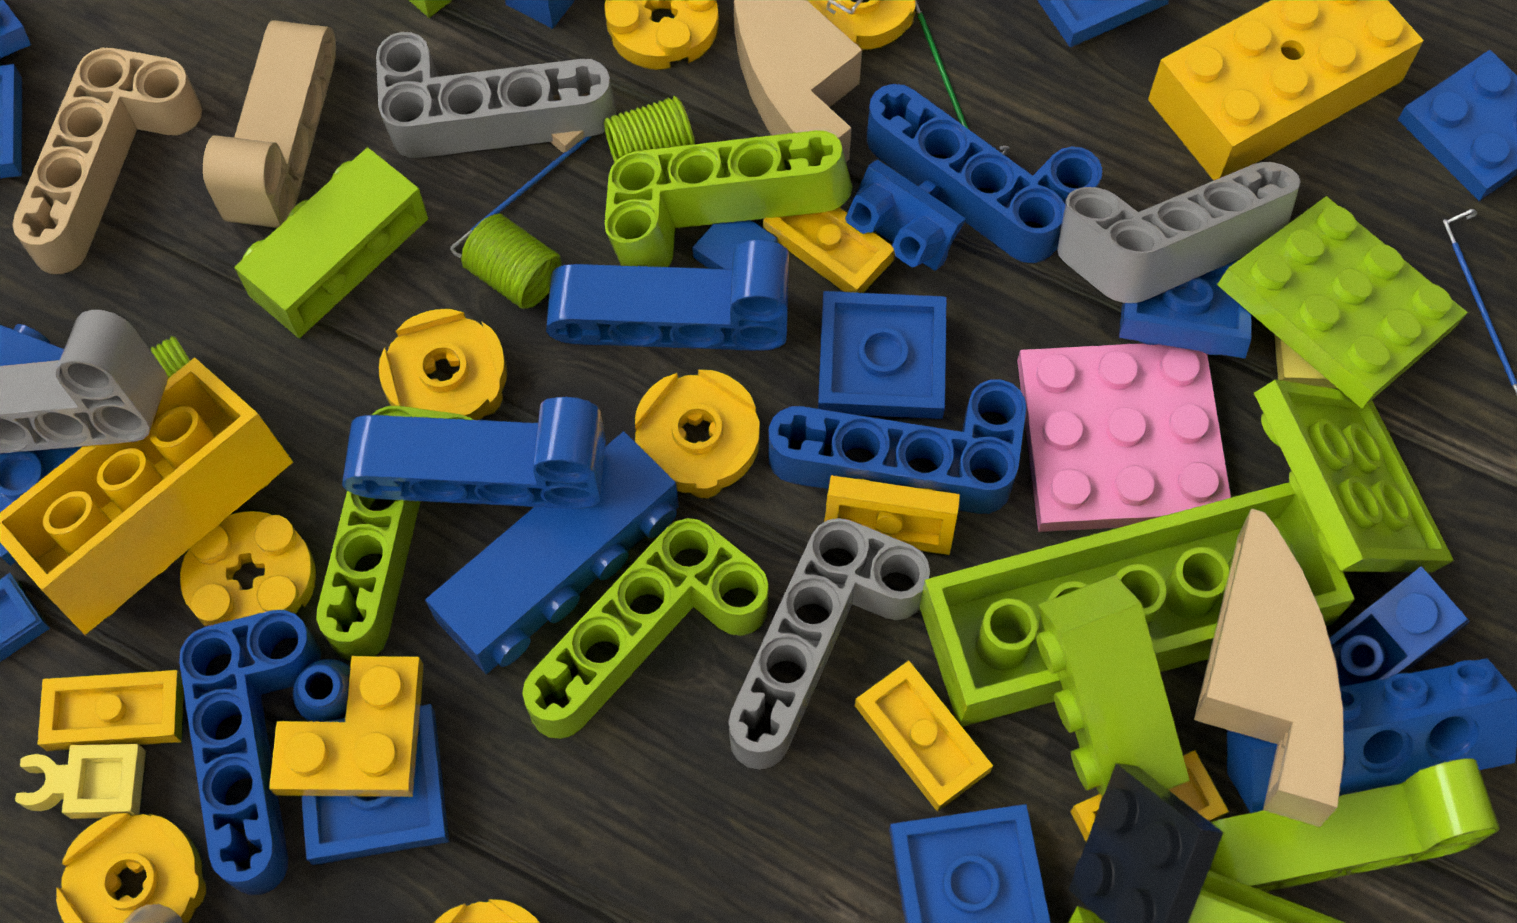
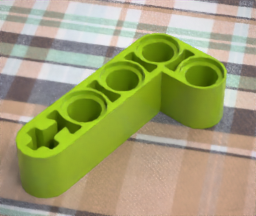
[605,130,853,267]
[317,406,473,661]
[522,518,768,739]
[1209,759,1500,892]

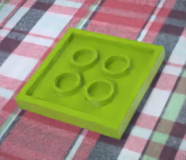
[1217,196,1468,409]
[1254,379,1454,572]

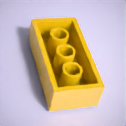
[1148,0,1424,180]
[0,357,293,635]

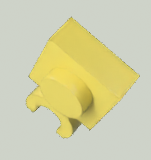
[15,744,146,819]

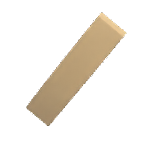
[734,0,862,162]
[1194,509,1344,827]

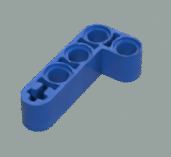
[866,84,1102,263]
[546,240,789,351]
[769,379,1026,514]
[342,397,606,509]
[179,610,321,895]

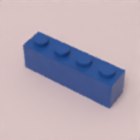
[425,431,679,674]

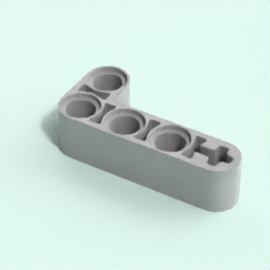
[376,32,617,158]
[1057,162,1301,303]
[0,310,168,453]
[729,518,930,770]

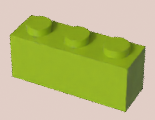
[234,147,428,339]
[1036,575,1190,796]

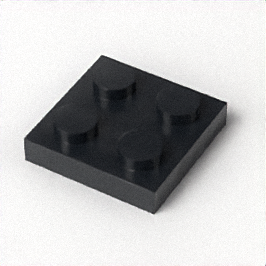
[1068,763,1224,923]

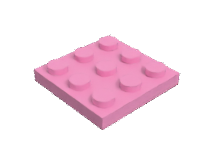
[1017,343,1231,532]

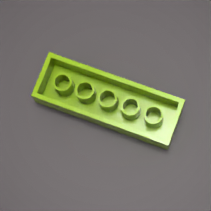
[919,482,1354,727]

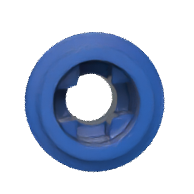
[293,659,350,722]

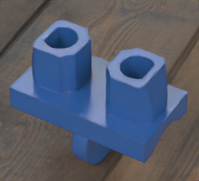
[845,159,966,271]

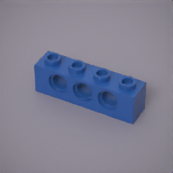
[1227,658,1517,813]

